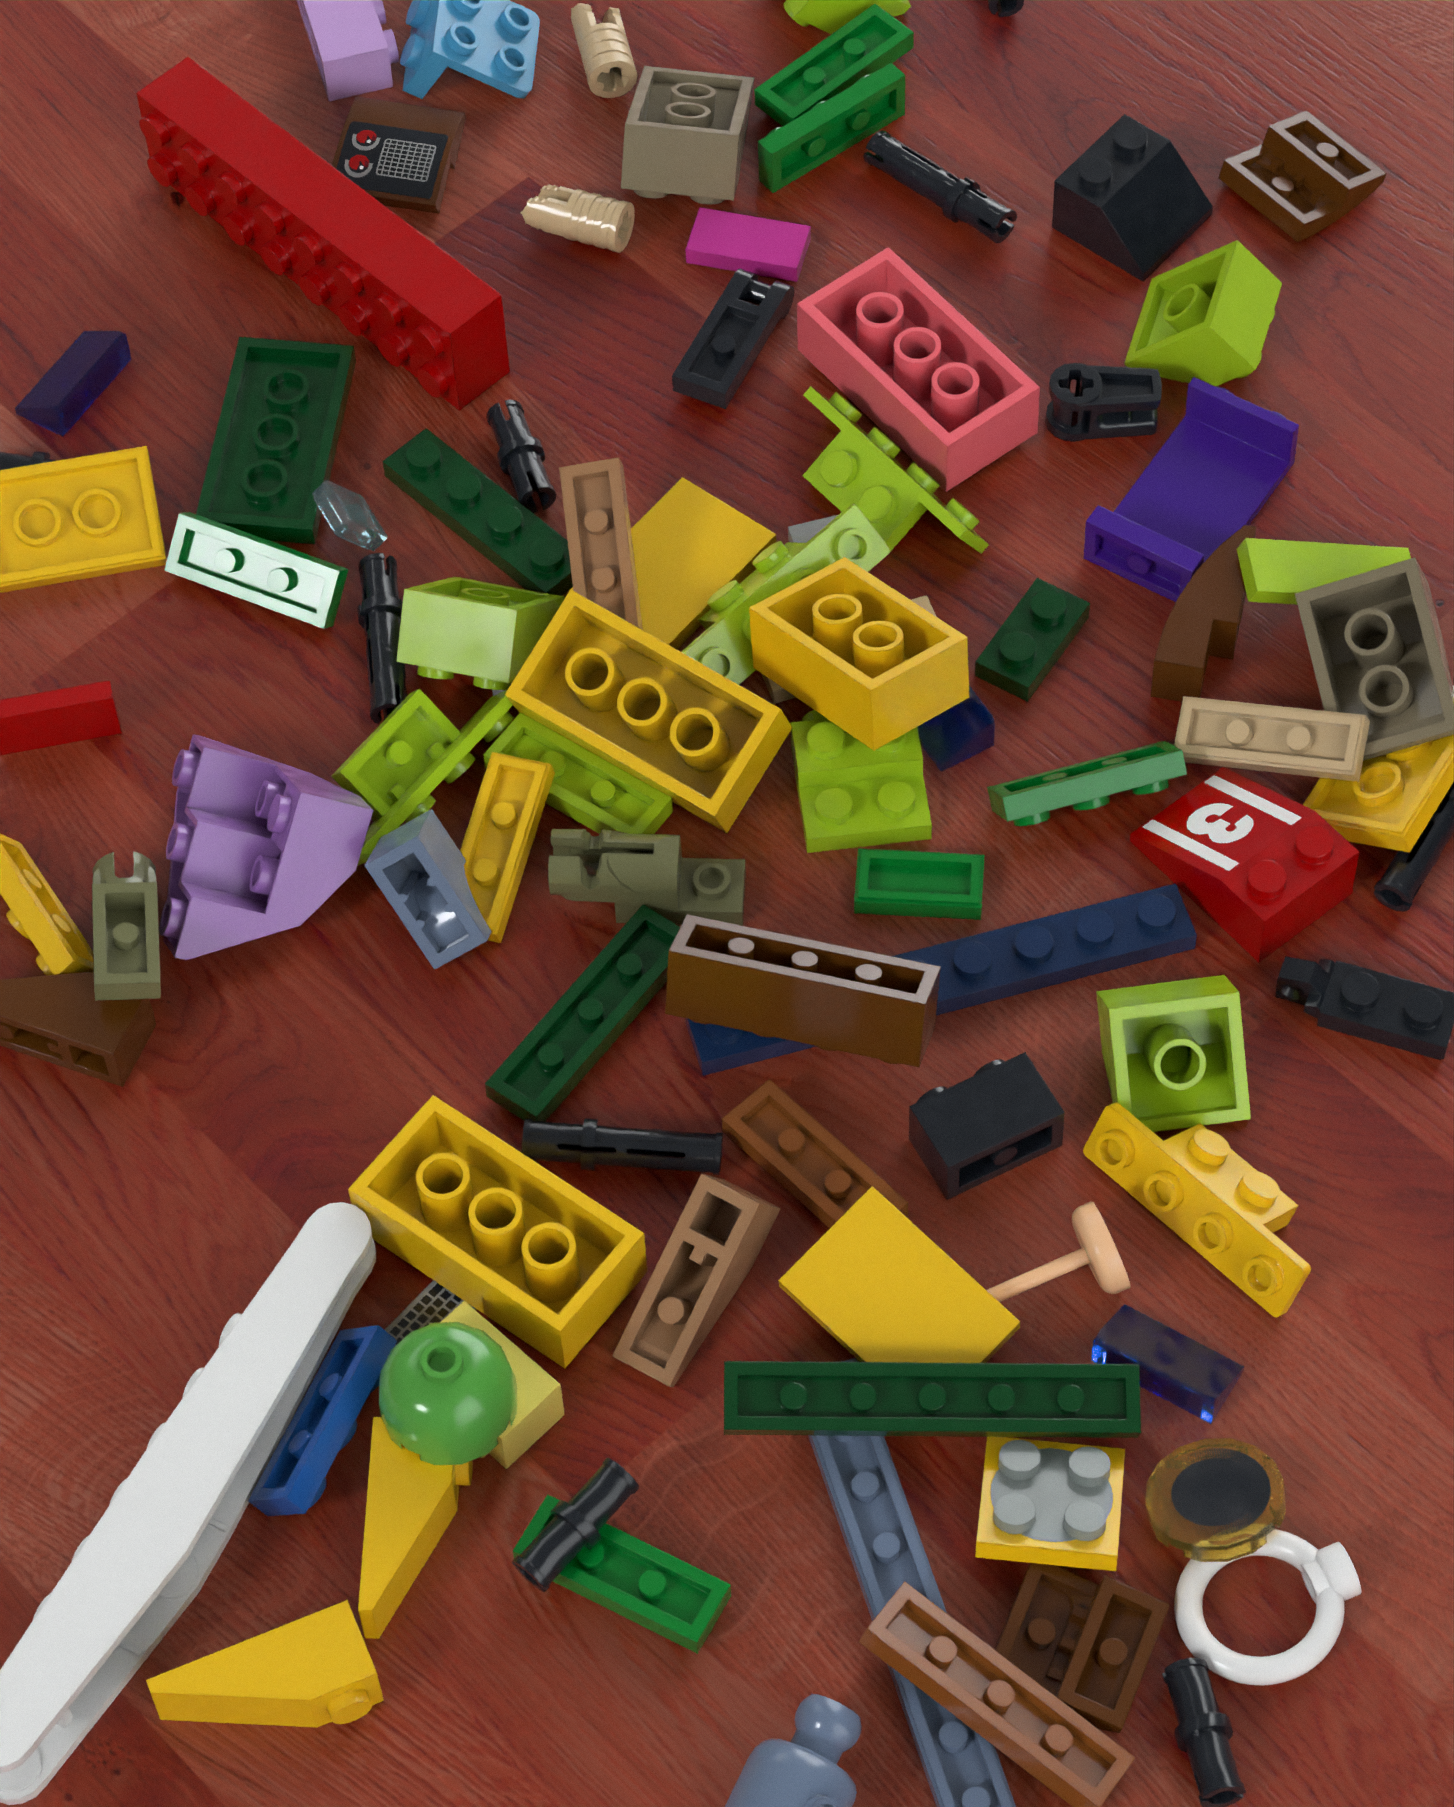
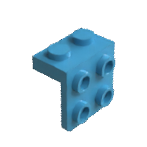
[400,0,540,99]

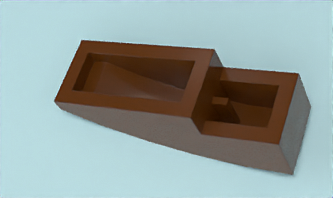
[1150,525,1256,702]

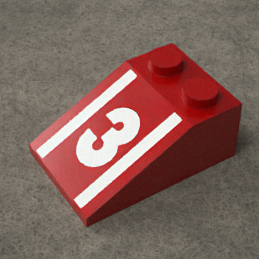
[1129,767,1359,963]

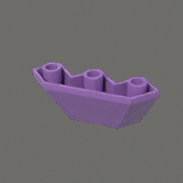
[159,734,373,960]

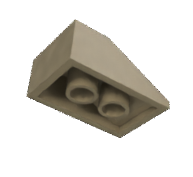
[621,66,754,204]
[1295,557,1454,761]

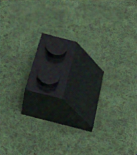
[1052,114,1213,281]

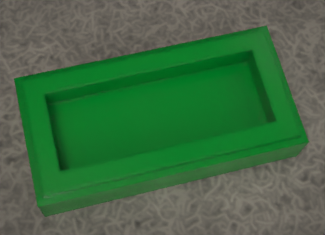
[854,848,985,920]

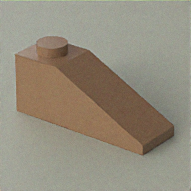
[612,1174,781,1387]

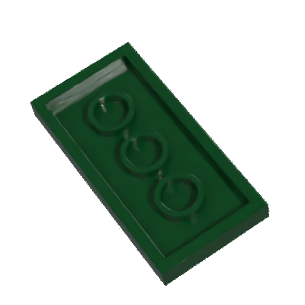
[196,337,356,544]

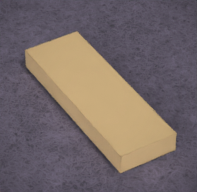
[1174,696,1370,782]

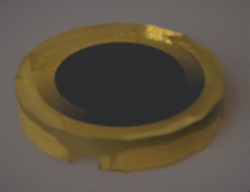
[1145,1438,1286,1562]

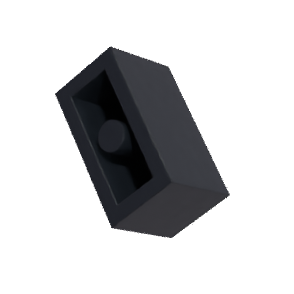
[909,1052,1065,1200]

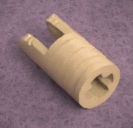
[571,3,638,98]
[520,184,635,253]

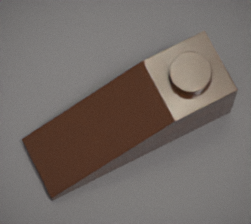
[0,972,156,1087]

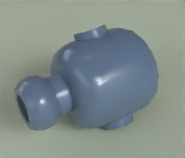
[725,1694,862,1807]

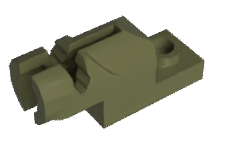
[548,829,746,926]
[92,851,161,1001]

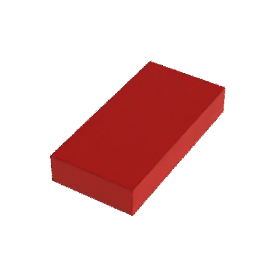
[0,680,122,756]

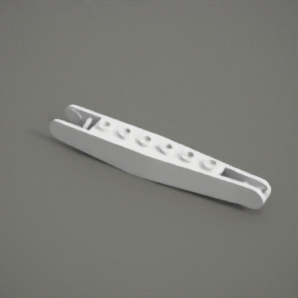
[0,1202,376,1805]

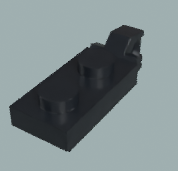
[1275,956,1454,1060]

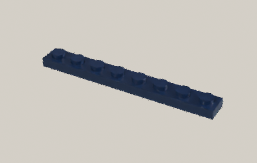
[685,883,1197,1076]

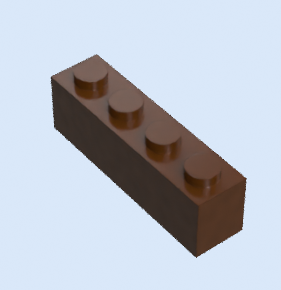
[665,914,941,1067]

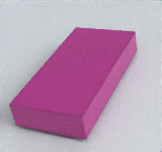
[685,207,811,282]

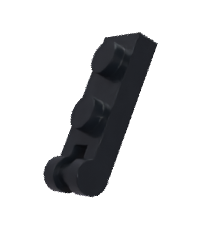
[672,269,795,409]

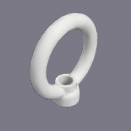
[1174,1527,1362,1686]

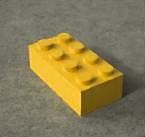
[505,589,792,833]
[348,1095,648,1368]

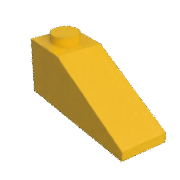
[358,1417,473,1639]
[146,1600,384,1728]

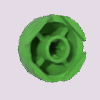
[379,1322,517,1465]

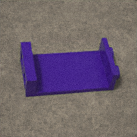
[1084,377,1299,602]

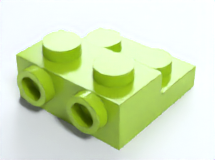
[791,710,932,853]

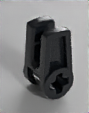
[1045,363,1162,442]

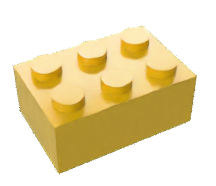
[749,557,969,751]

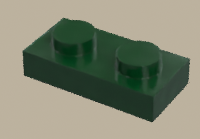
[975,578,1090,702]

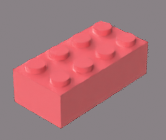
[797,247,1040,492]

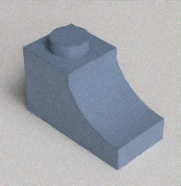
[364,809,492,970]

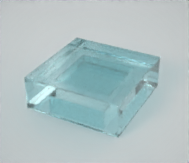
[312,480,388,551]

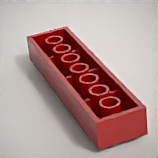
[136,57,510,411]

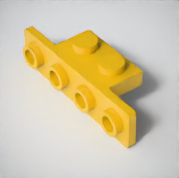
[1083,1102,1311,1318]

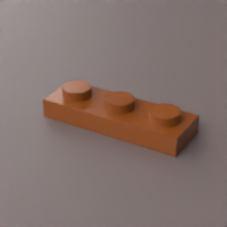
[722,1079,908,1228]

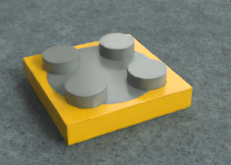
[975,1437,1125,1571]

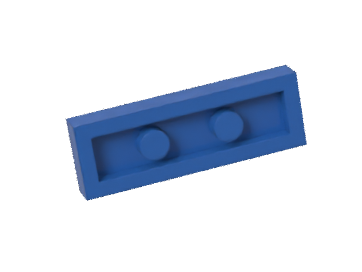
[248,1325,397,1516]

